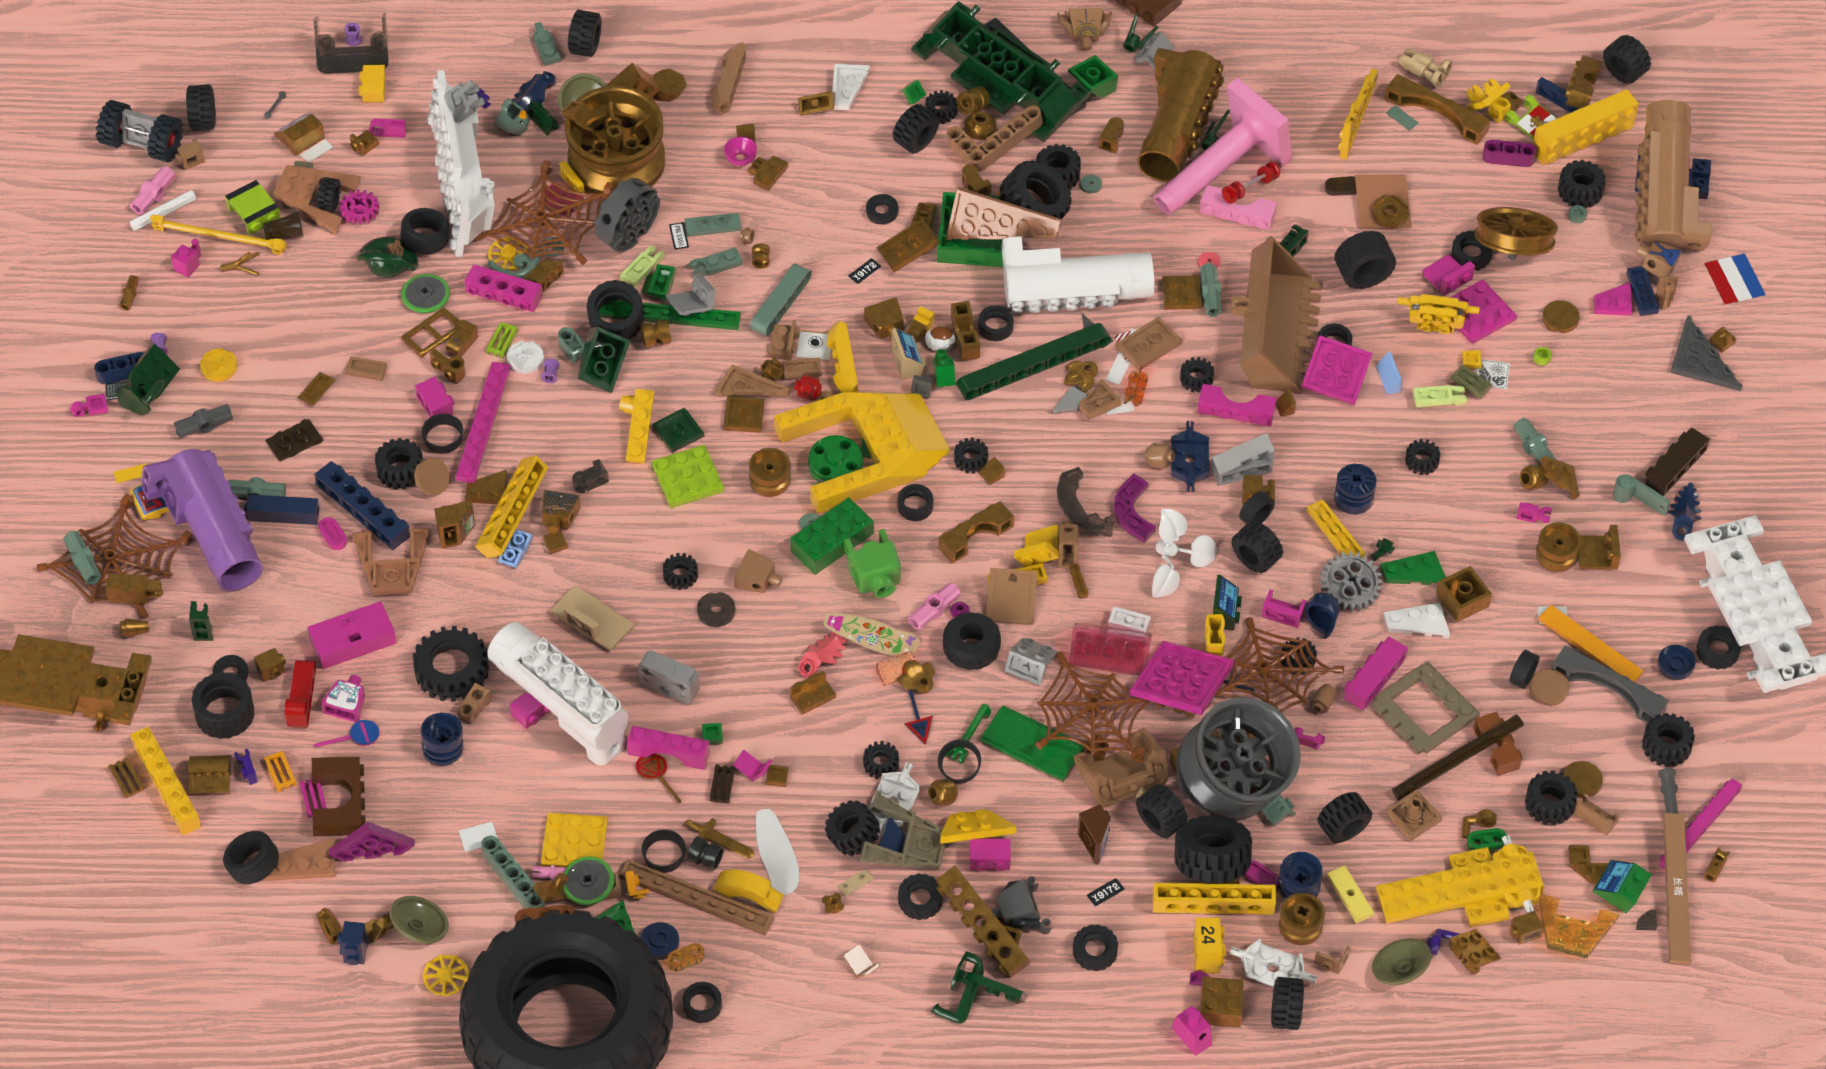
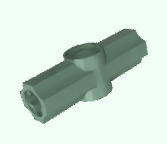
[1200,263,1222,317]
[1513,418,1556,465]
[228,477,286,500]
[63,530,102,585]

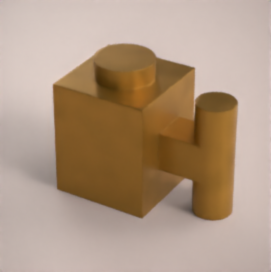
[1242,475,1275,504]

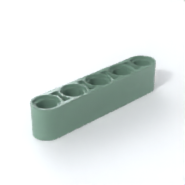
[750,263,812,336]
[481,835,545,909]

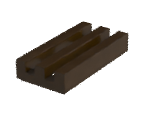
[710,764,735,803]

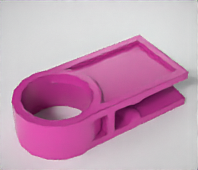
[369,118,406,138]

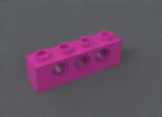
[464,264,543,312]

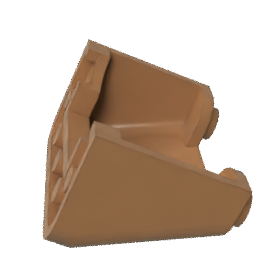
[1073,728,1169,807]

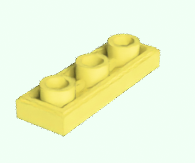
[1327,865,1374,924]

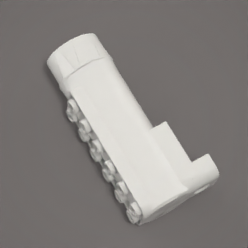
[1001,236,1154,314]
[488,622,628,765]

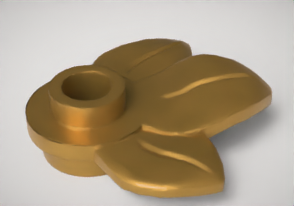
[1064,361,1098,393]
[897,660,935,694]

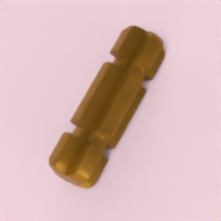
[1069,564,1089,599]

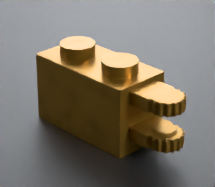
[106,573,164,604]

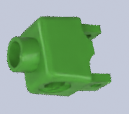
[844,529,901,598]

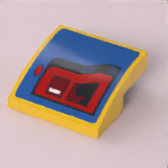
[129,484,170,520]

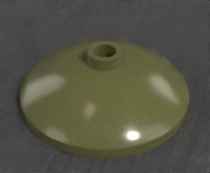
[558,73,606,118]
[390,896,449,944]
[1372,938,1432,985]

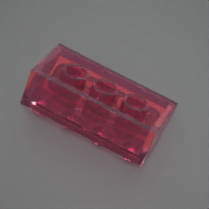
[1069,622,1152,675]

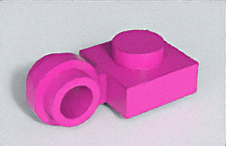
[70,394,108,417]

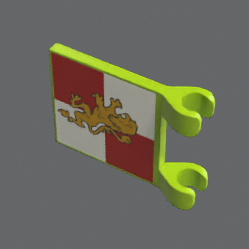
[1505,95,1557,140]

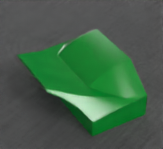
[642,264,675,300]

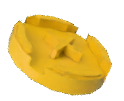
[200,348,238,382]

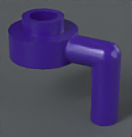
[1427,929,1460,955]

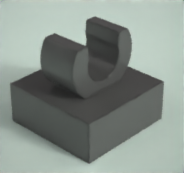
[911,374,933,399]

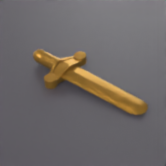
[685,818,755,859]

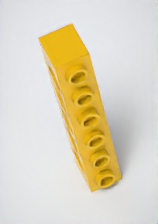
[475,455,548,558]
[130,726,201,836]
[1152,883,1276,915]

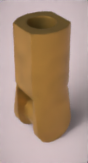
[1703,847,1730,882]

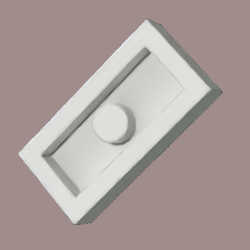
[1108,606,1151,636]

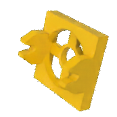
[1465,78,1510,111]

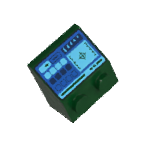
[1213,575,1242,631]

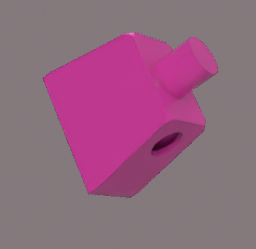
[1172,1006,1212,1056]

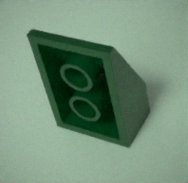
[577,327,630,393]

